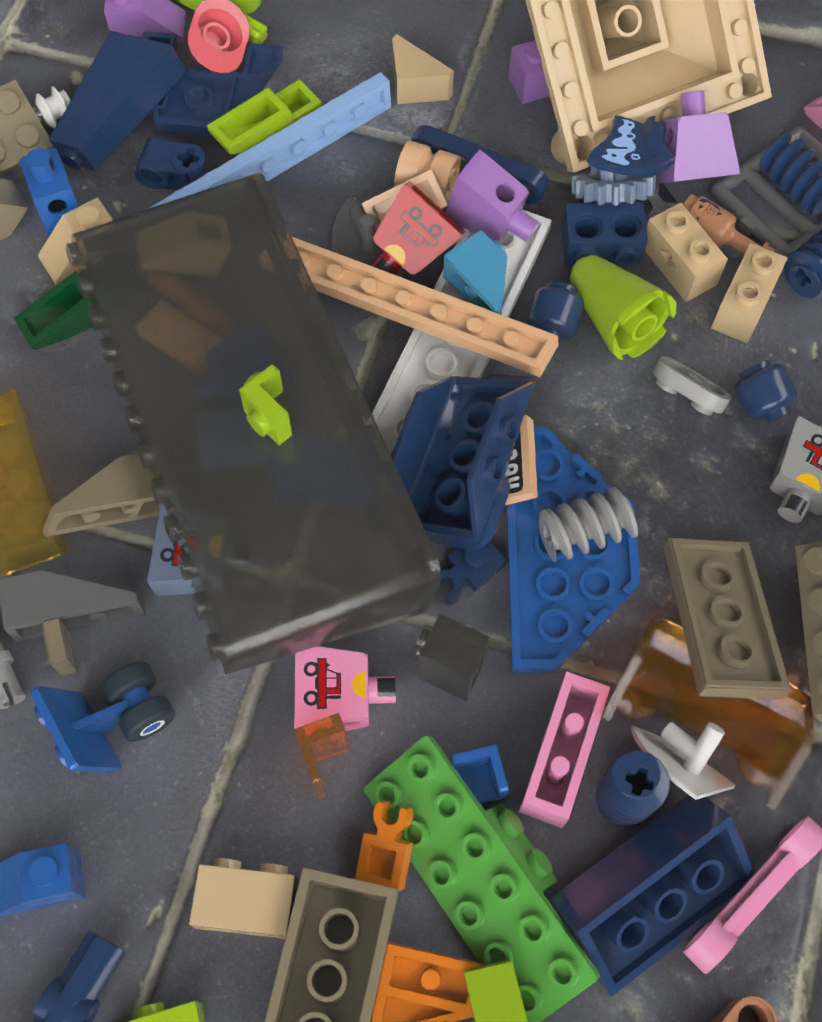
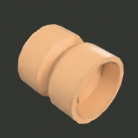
[394,140,461,202]

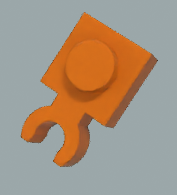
[355,800,413,892]

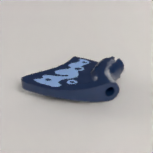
[587,115,676,177]

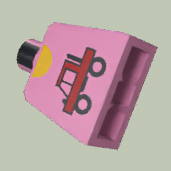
[294,644,396,739]

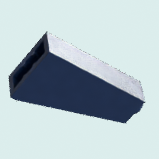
[49,31,186,171]

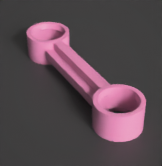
[682,815,822,974]

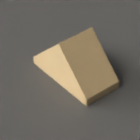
[392,34,454,104]

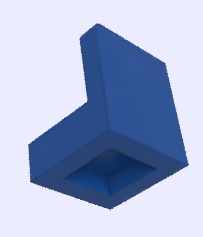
[450,744,509,806]

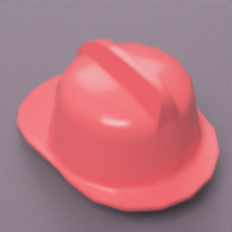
[187,0,250,73]

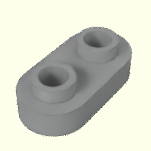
[652,356,732,416]

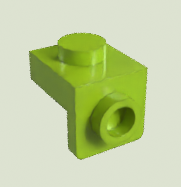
[239,364,292,445]

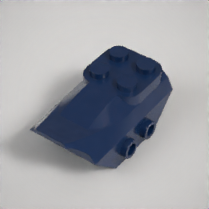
[386,374,536,550]

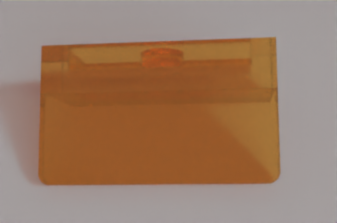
[294,713,349,800]

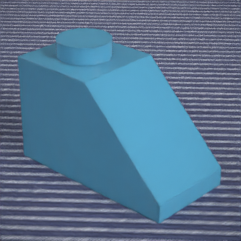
[443,230,508,314]

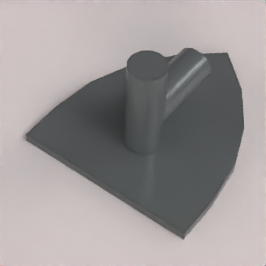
[331,198,384,266]

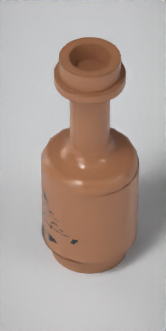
[683,194,775,255]

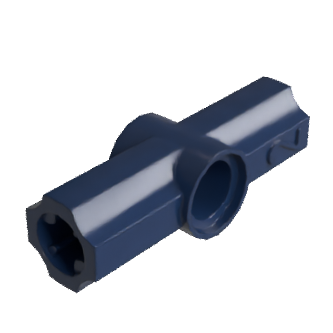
[32,930,126,1022]

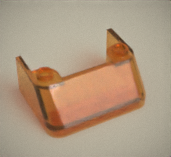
[601,617,814,811]

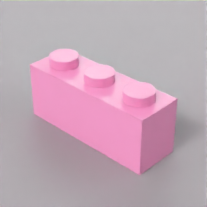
[519,671,610,829]

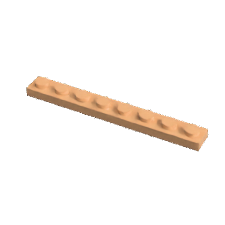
[258,232,559,377]

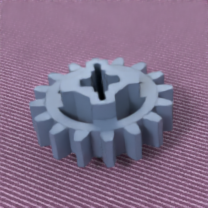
[572,166,656,206]

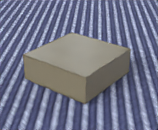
[42,618,78,676]

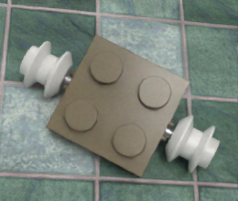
[0,79,71,177]

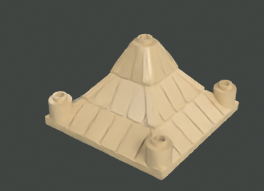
[525,0,772,173]

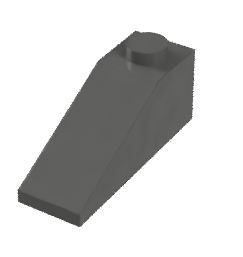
[0,569,146,642]

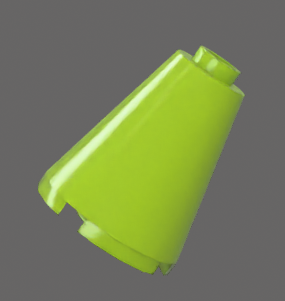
[570,255,677,360]

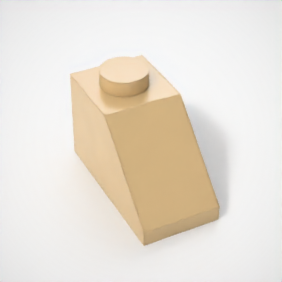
[38,197,126,285]

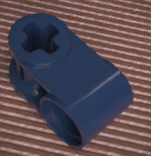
[134,137,210,191]

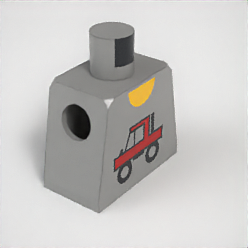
[769,416,822,523]

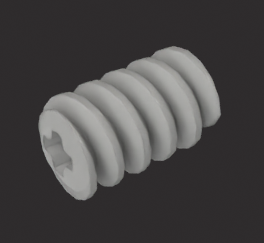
[539,487,638,563]

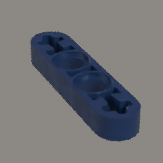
[411,125,549,204]

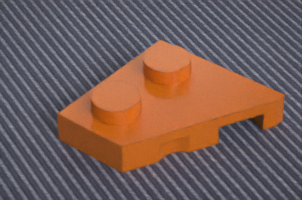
[372,941,484,1022]

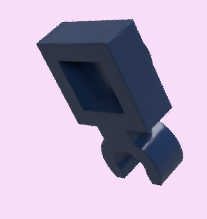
[430,542,507,606]

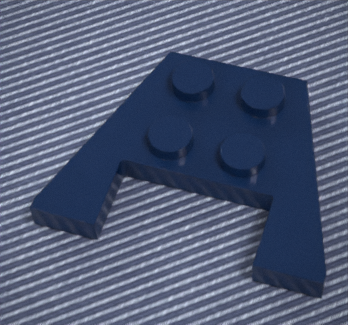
[143,32,283,137]

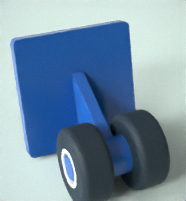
[30,662,175,773]

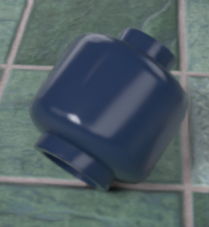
[527,281,584,344]
[735,359,798,423]

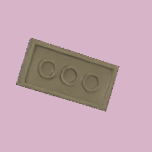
[663,538,791,699]

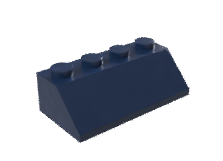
[548,795,755,997]

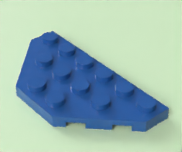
[506,427,640,673]

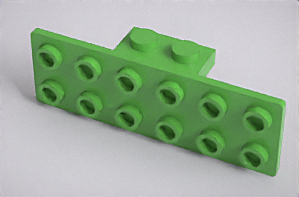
[364,735,600,1022]

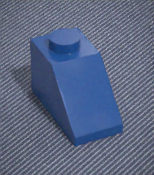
[0,843,86,917]

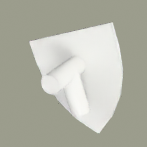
[631,722,735,800]

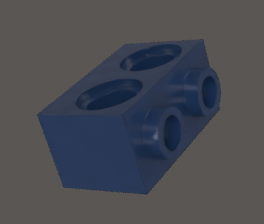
[561,202,648,266]

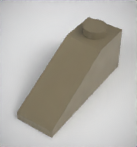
[42,450,178,537]

